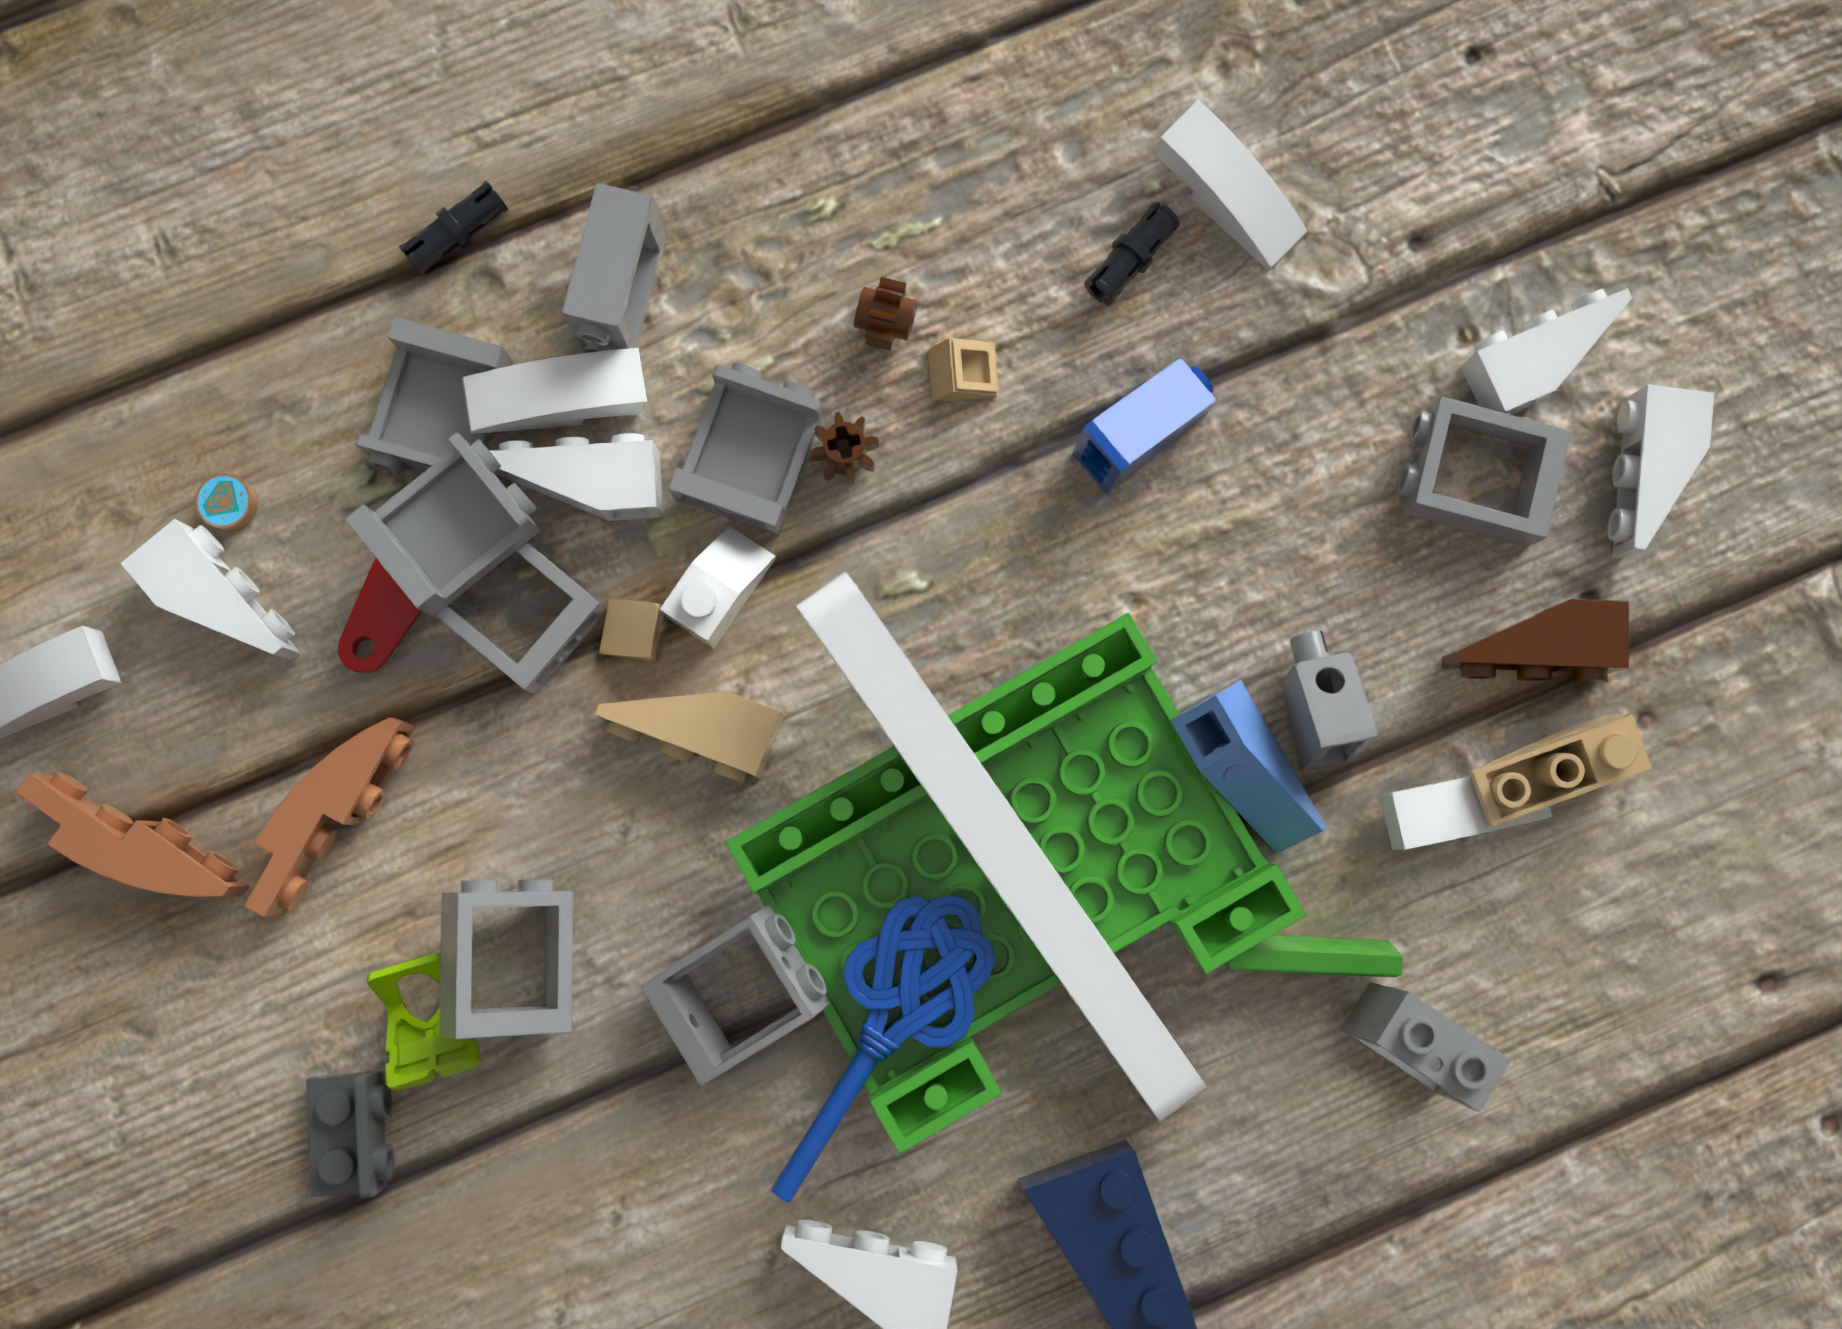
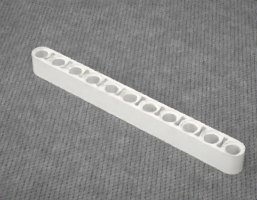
[796,571,1207,1122]

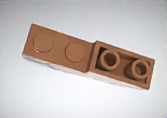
[244,717,415,917]
[15,771,250,897]

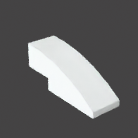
[1154,99,1308,271]
[462,348,647,434]
[0,626,122,739]
[1380,776,1552,850]

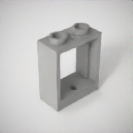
[562,183,667,353]
[1397,396,1572,547]
[436,542,607,695]
[439,879,573,1039]
[640,904,830,1086]
[1340,982,1511,1112]

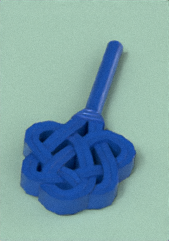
[771,895,996,1203]

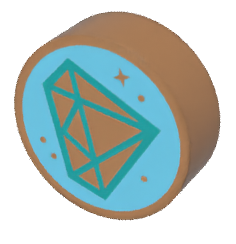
[195,473,258,532]

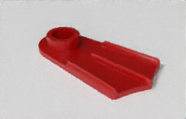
[338,557,422,673]

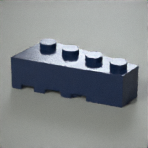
[1018,1140,1197,1329]

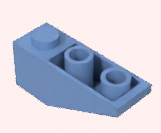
[1170,680,1327,853]

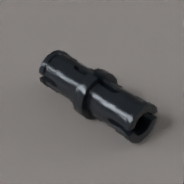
[398,181,509,276]
[1084,202,1180,306]

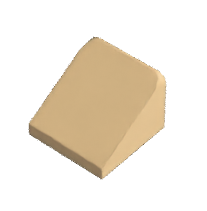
[928,338,999,402]
[599,599,664,663]

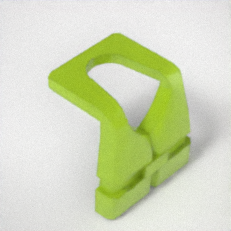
[367,953,482,1092]

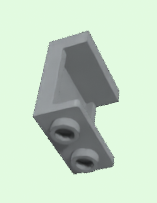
[355,317,514,474]
[669,363,824,536]
[345,432,541,617]

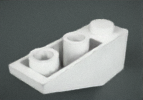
[1460,288,1632,415]
[1608,384,1714,559]
[490,433,664,521]
[120,519,301,661]
[781,1220,958,1329]

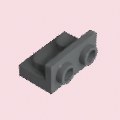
[306,1071,395,1198]

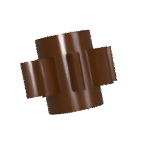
[854,277,918,351]
[810,412,879,485]

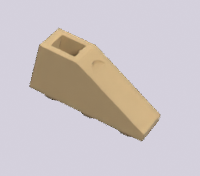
[595,691,784,784]
[1469,714,1652,827]

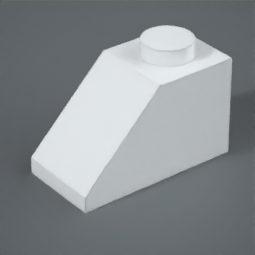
[660,526,776,649]

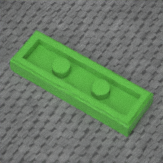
[1225,935,1403,978]

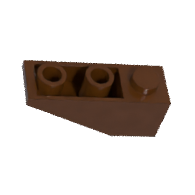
[1442,599,1629,683]

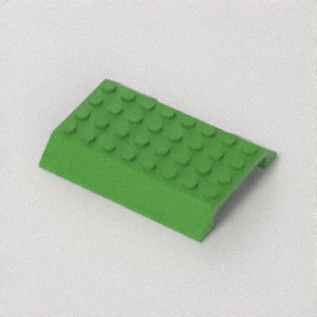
[725,612,1306,1154]

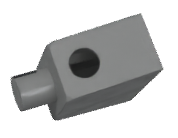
[1282,631,1379,772]

